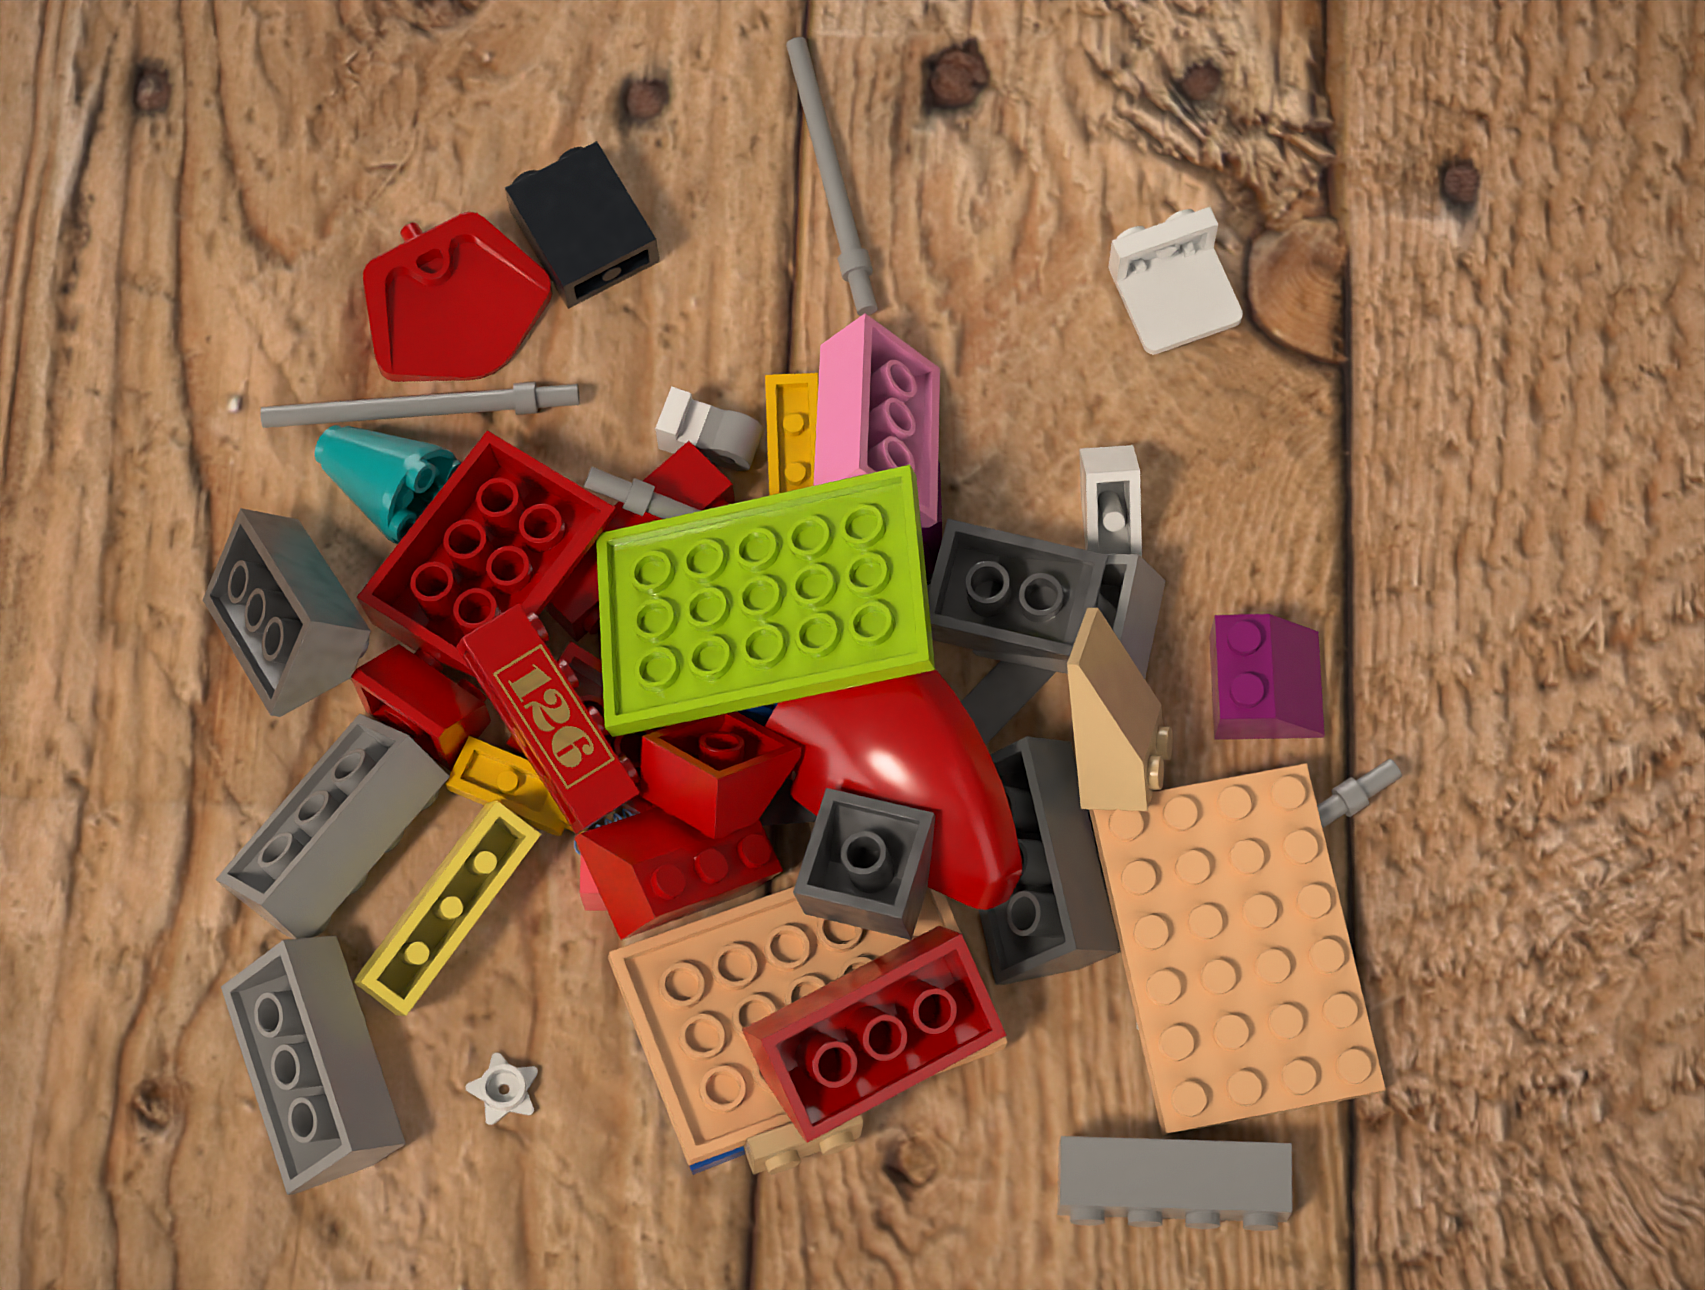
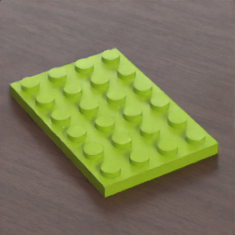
[596,465,935,737]

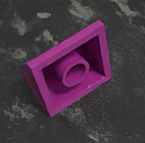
[1209,614,1325,740]

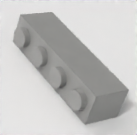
[1057,1136,1292,1231]

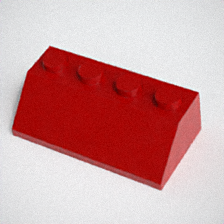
[741,926,1007,1143]

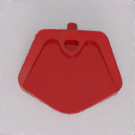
[363,212,553,382]

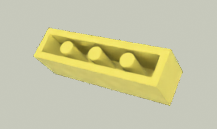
[352,800,541,1016]

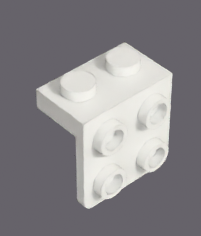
[1108,207,1243,355]

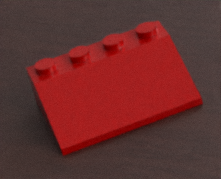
[356,430,618,677]

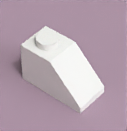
[1079,445,1142,557]

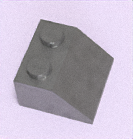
[793,788,936,940]

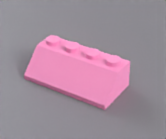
[813,313,940,528]

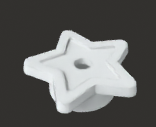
[466,1052,538,1125]

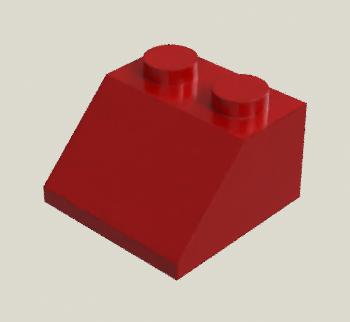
[351,644,491,771]
[640,711,801,839]

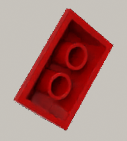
[574,807,783,940]

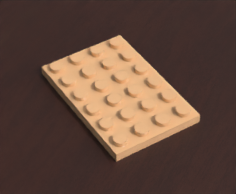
[1089,763,1386,1136]
[608,886,1008,1166]

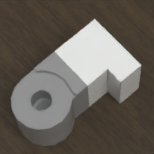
[655,386,764,471]

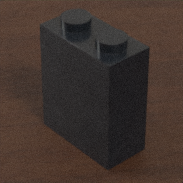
[505,141,660,309]

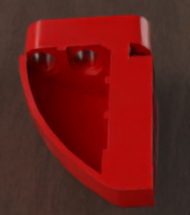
[765,668,1022,910]

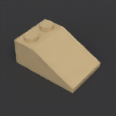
[1067,608,1173,811]

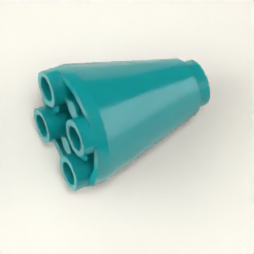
[315,425,462,544]

